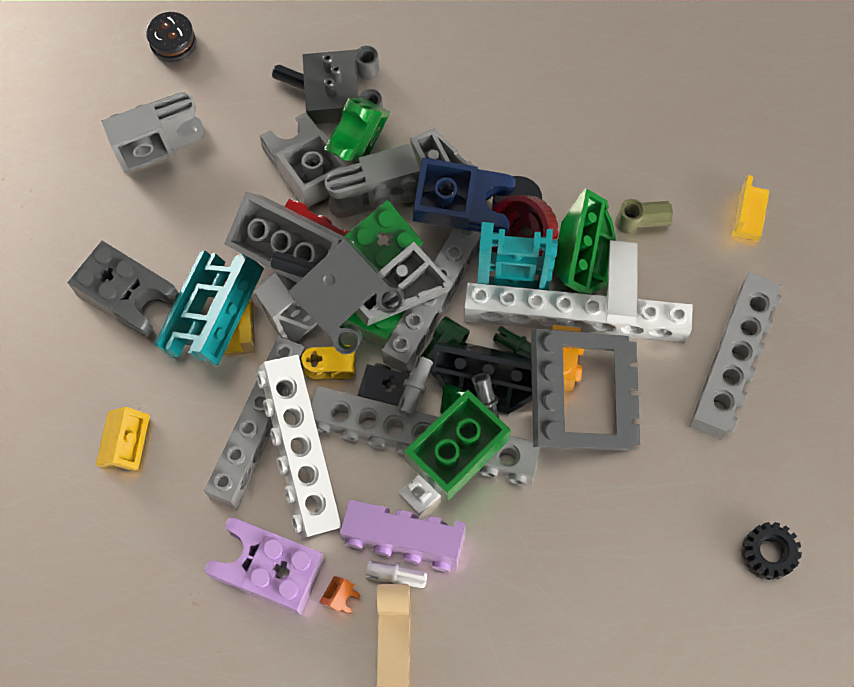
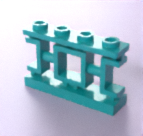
[477,222,558,291]
[154,250,264,366]

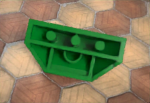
[553,188,616,295]

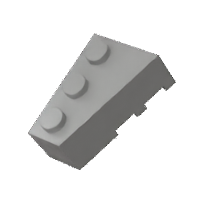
[410,128,492,200]

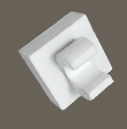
[399,474,440,516]

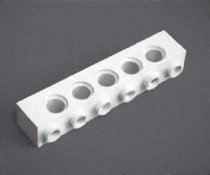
[256,355,341,538]

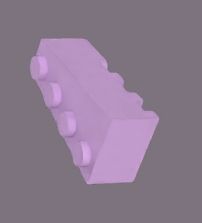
[340,500,466,572]

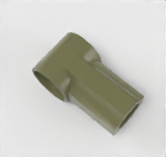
[615,199,673,233]

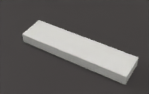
[606,240,638,325]

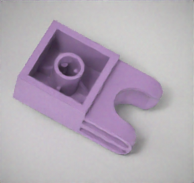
[204,517,325,615]

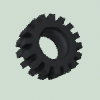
[741,522,802,580]

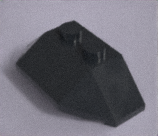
[430,343,532,414]

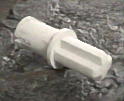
[366,560,427,588]

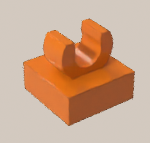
[319,576,360,613]

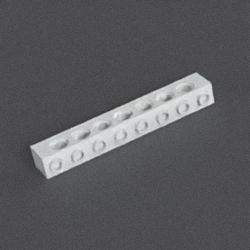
[464,283,693,343]

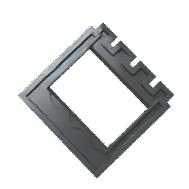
[531,329,640,451]

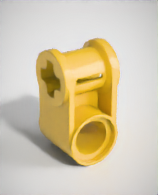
[301,345,356,380]

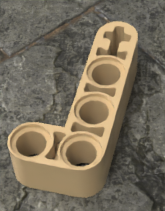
[377,584,410,687]

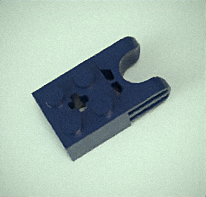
[413,158,516,234]

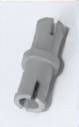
[396,356,433,417]

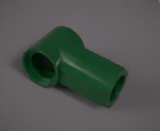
[421,316,470,372]

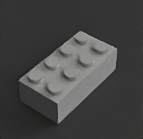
[224,192,354,283]

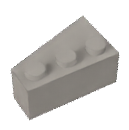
[355,242,453,326]
[254,273,317,343]

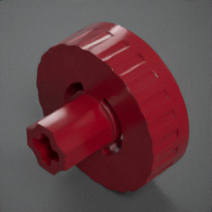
[491,195,559,257]

